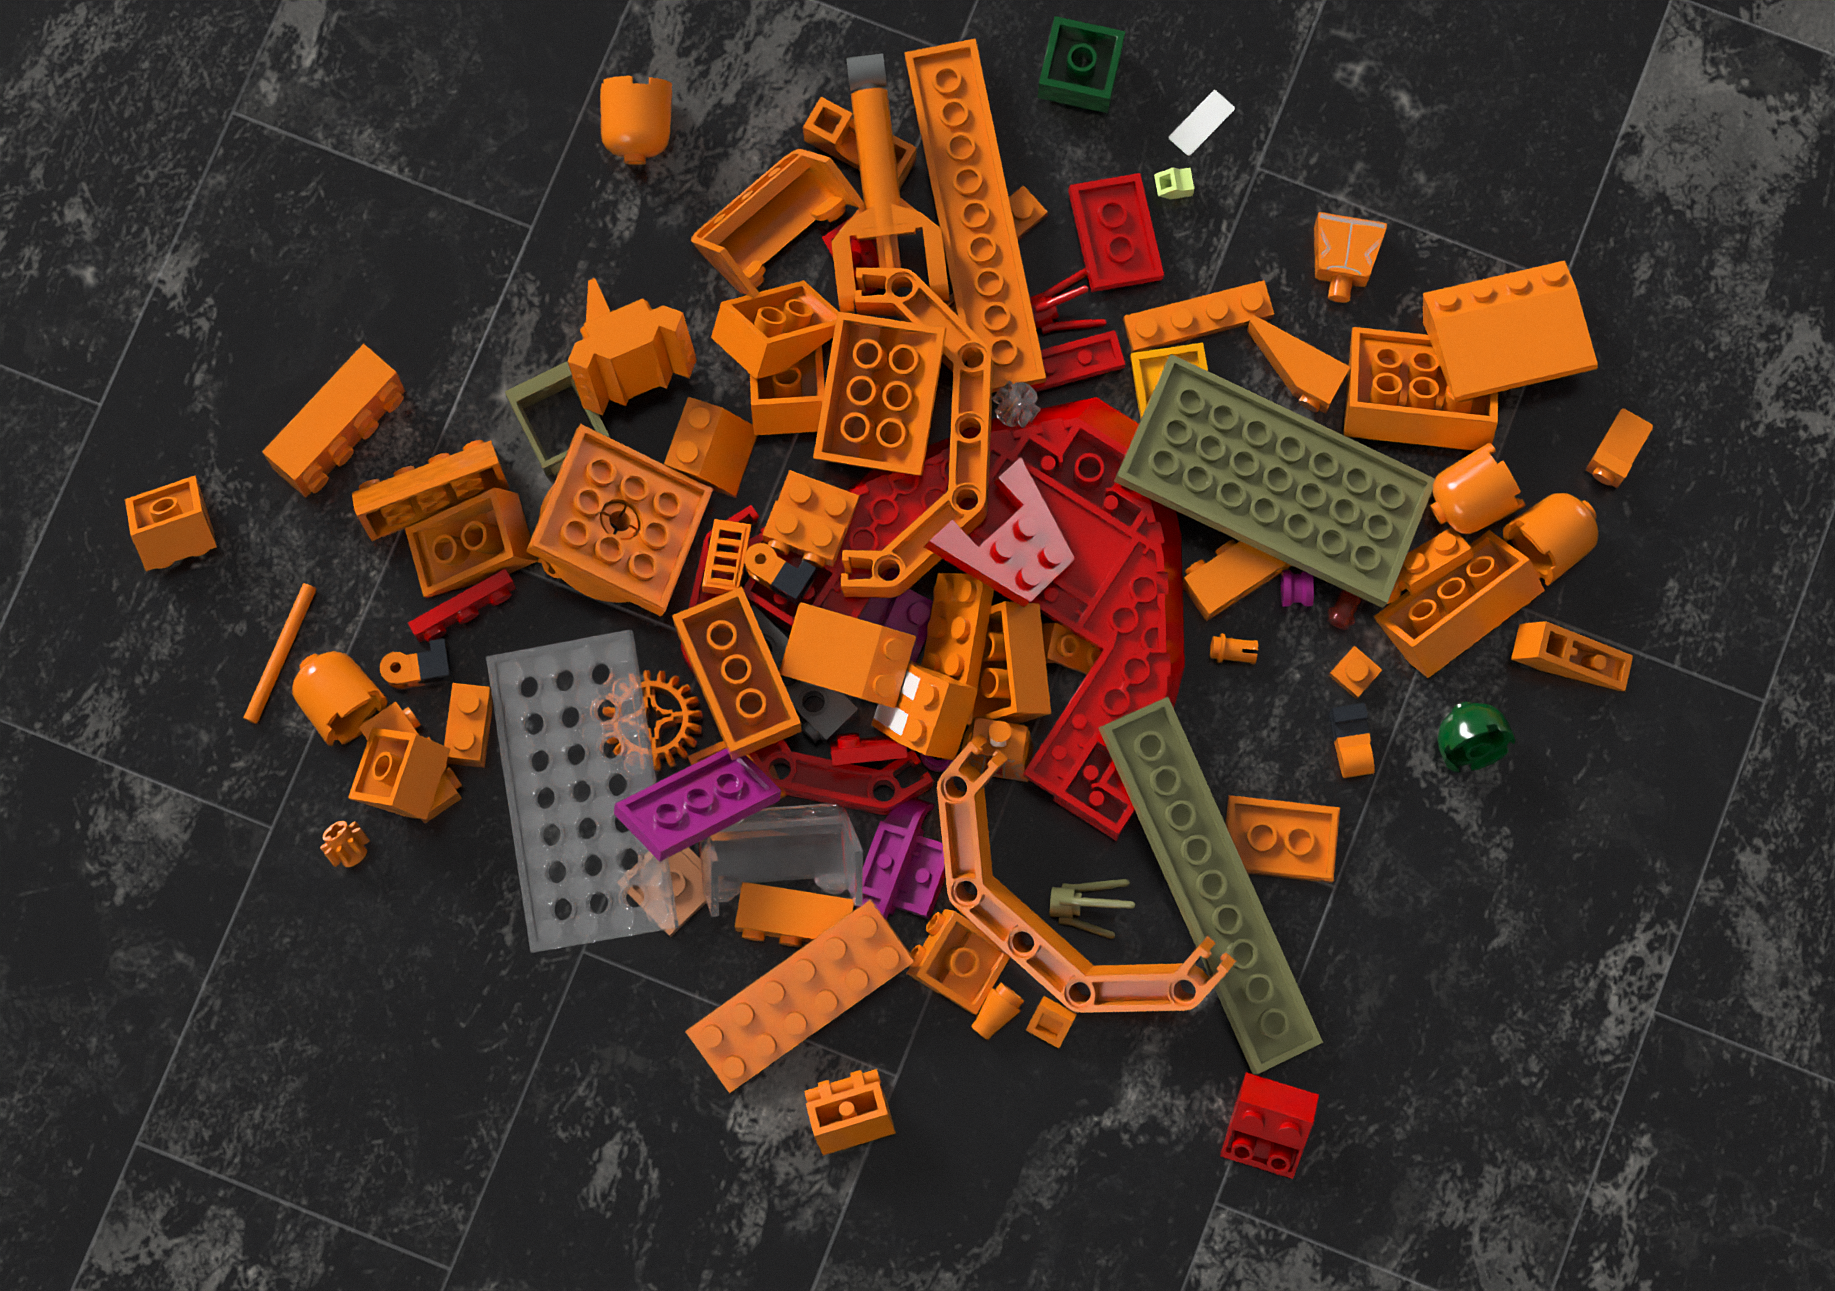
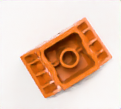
[567,298,697,415]

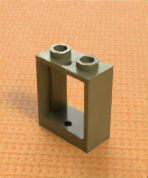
[504,361,610,477]

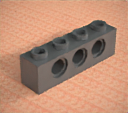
[751,605,859,746]

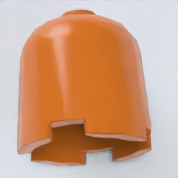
[600,76,673,165]
[1430,443,1526,534]
[1503,493,1599,585]
[292,651,388,746]

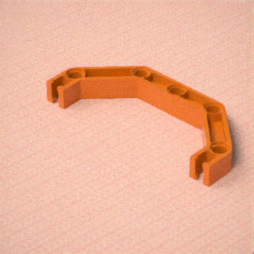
[841,268,993,598]
[937,734,1236,1013]

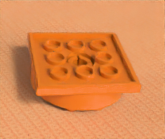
[526,424,713,616]

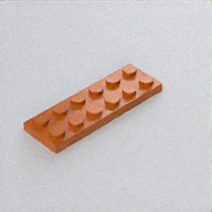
[685,899,915,1093]

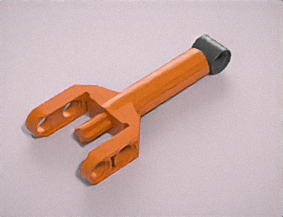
[831,53,950,313]

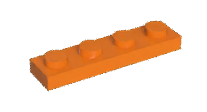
[1123,280,1274,353]

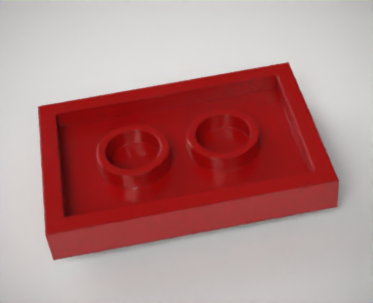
[1068,173,1164,292]

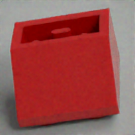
[1220,1072,1319,1179]

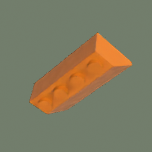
[1374,530,1545,678]

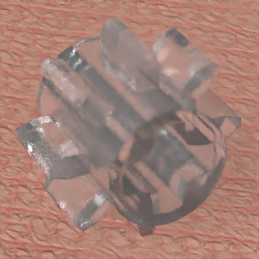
[992,381,1040,428]

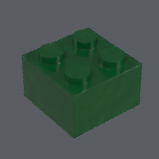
[1037,16,1126,113]

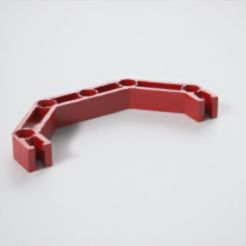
[681,505,933,815]

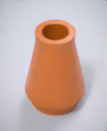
[971,982,1024,1040]

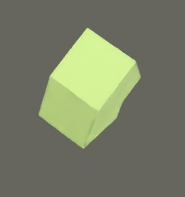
[1154,168,1194,199]

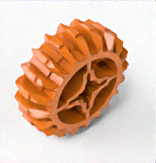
[602,670,703,771]

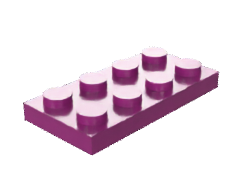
[614,748,781,862]

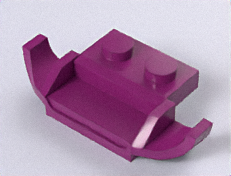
[858,568,933,662]
[854,798,946,920]

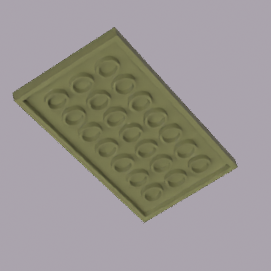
[1114,354,1435,608]

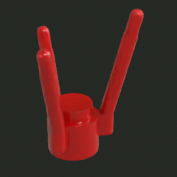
[1030,268,1107,334]

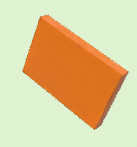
[1225,795,1340,883]

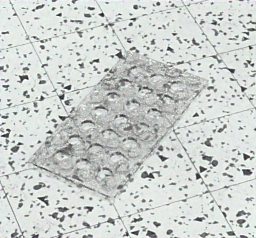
[486,630,679,953]

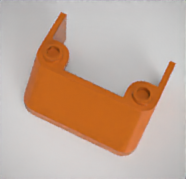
[691,149,865,298]

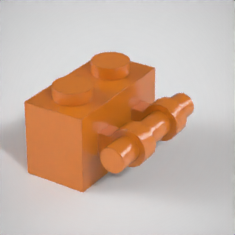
[804,1069,896,1155]

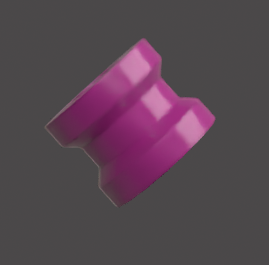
[1281,570,1314,606]

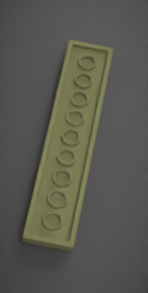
[1098,697,1323,1074]

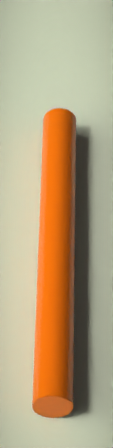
[243,583,317,724]

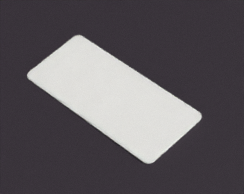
[1169,91,1235,156]

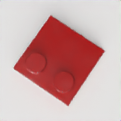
[830,732,908,765]

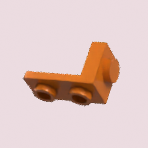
[1586,409,1653,488]
[1042,623,1102,674]

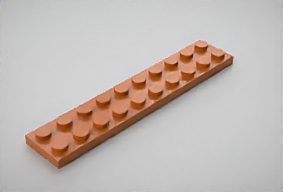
[904,39,1046,393]

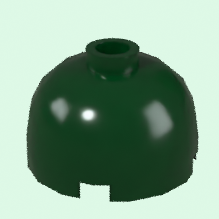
[1437,702,1516,772]

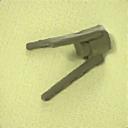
[1049,879,1135,939]

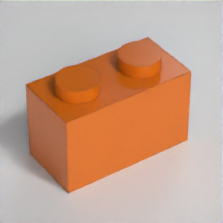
[444,683,494,768]

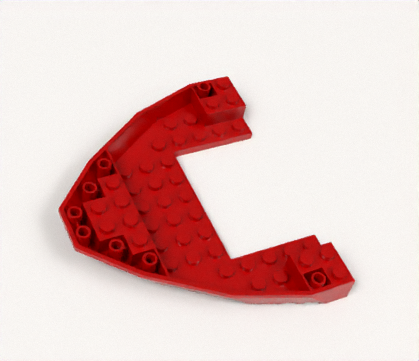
[743,397,1185,841]

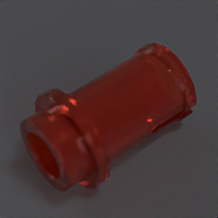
[1327,589,1362,630]

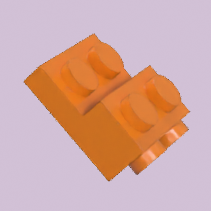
[762,470,860,568]
[907,909,1010,1015]

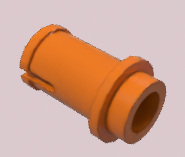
[1210,633,1258,664]

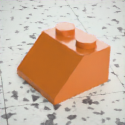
[664,397,758,498]
[125,475,217,571]
[348,727,450,820]

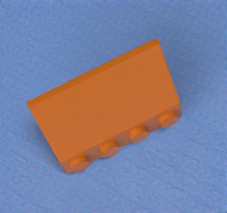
[1423,261,1598,402]
[813,311,947,476]
[1344,327,1498,451]
[352,440,510,541]

